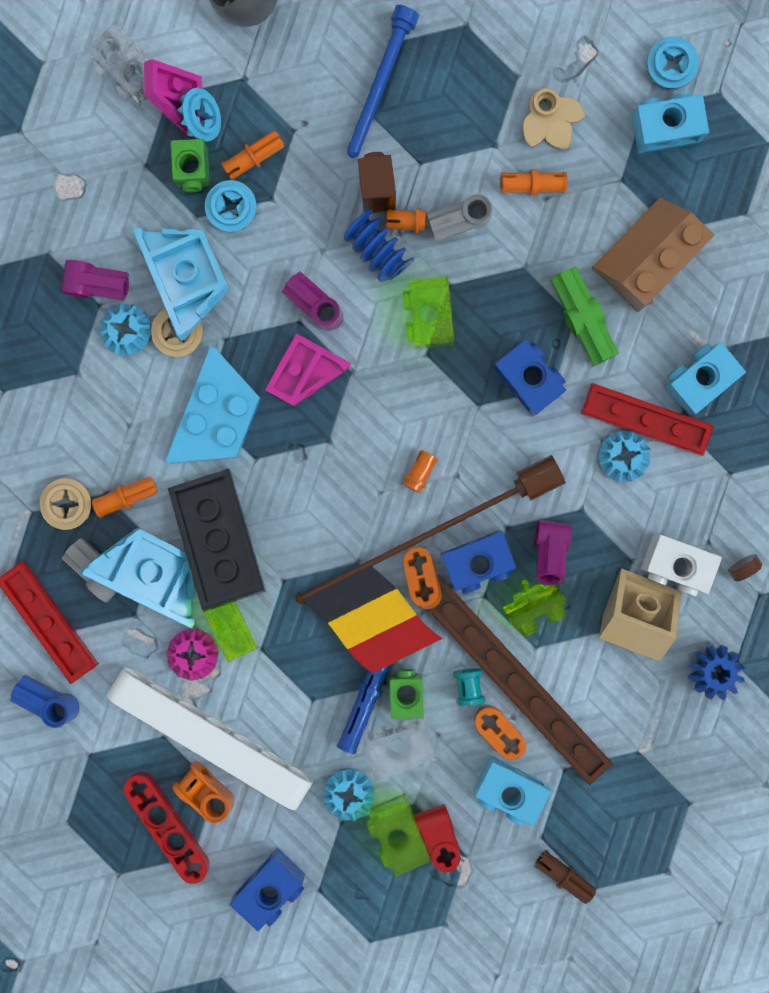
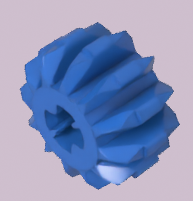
[688,645,745,700]

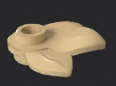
[523,88,585,150]

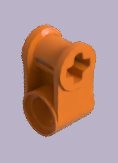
[172,761,235,823]

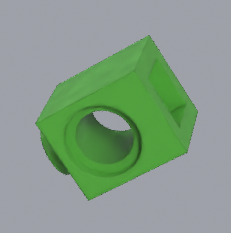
[171,139,210,192]
[390,669,424,719]

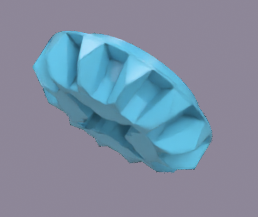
[646,37,699,90]
[178,88,221,142]
[205,180,257,233]
[99,304,151,356]
[598,431,651,482]
[323,769,374,821]

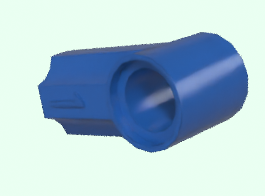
[10,675,80,728]

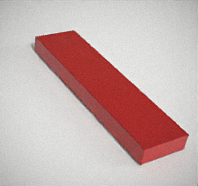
[580,383,714,456]
[0,561,99,684]

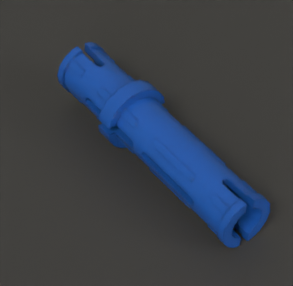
[337,664,392,754]

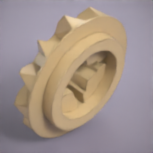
[151,308,204,358]
[40,478,93,530]

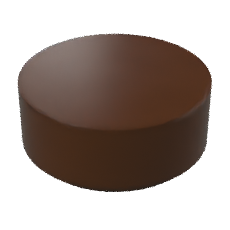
[728,554,763,582]

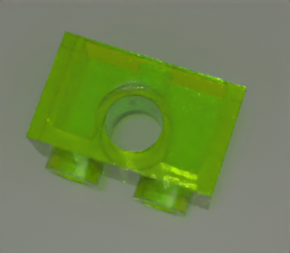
[403,277,454,350]
[366,793,431,877]

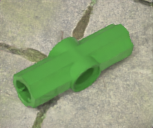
[550,266,619,367]

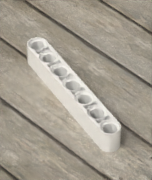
[106,667,313,810]

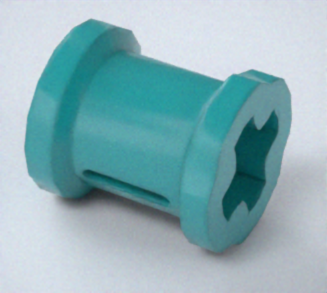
[453,668,485,706]

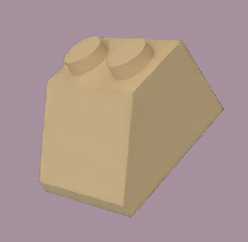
[599,569,681,662]

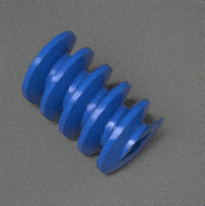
[344,209,414,282]

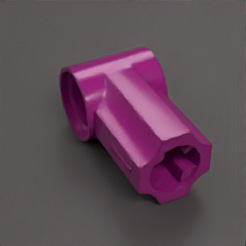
[61,260,129,301]
[281,271,343,331]
[534,520,572,586]

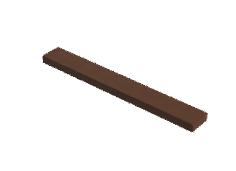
[418,574,613,785]

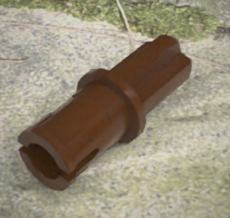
[534,850,596,904]

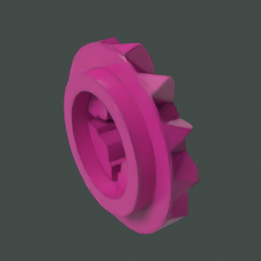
[166,629,218,681]

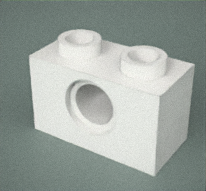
[641,534,722,596]

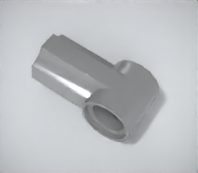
[427,194,492,243]
[62,538,117,602]

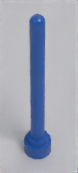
[347,5,419,158]

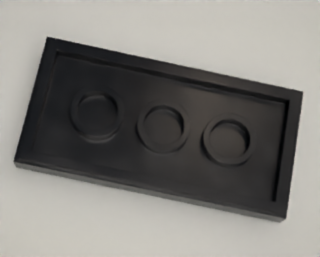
[168,468,266,612]

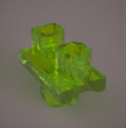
[503,579,567,637]
[203,602,258,662]

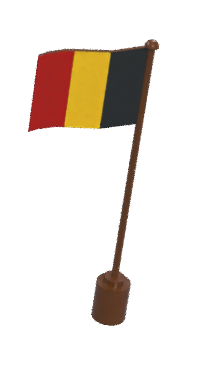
[296,455,566,673]

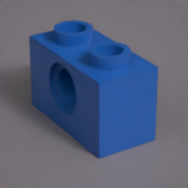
[492,339,567,417]
[440,531,516,594]
[230,848,305,932]

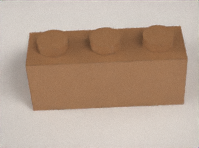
[592,198,714,312]

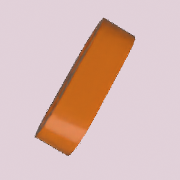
[403,547,442,610]
[474,705,526,760]

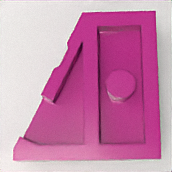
[144,59,203,139]
[265,333,351,407]

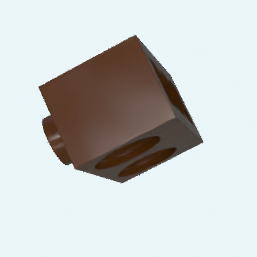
[358,152,396,214]

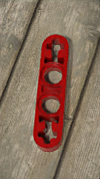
[124,772,210,884]

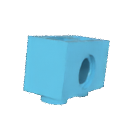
[631,92,709,153]
[664,342,746,416]
[473,755,551,826]

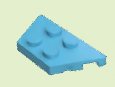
[133,228,229,341]
[165,346,261,464]
[79,528,195,629]

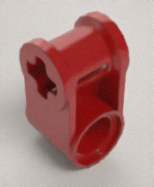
[414,804,461,873]

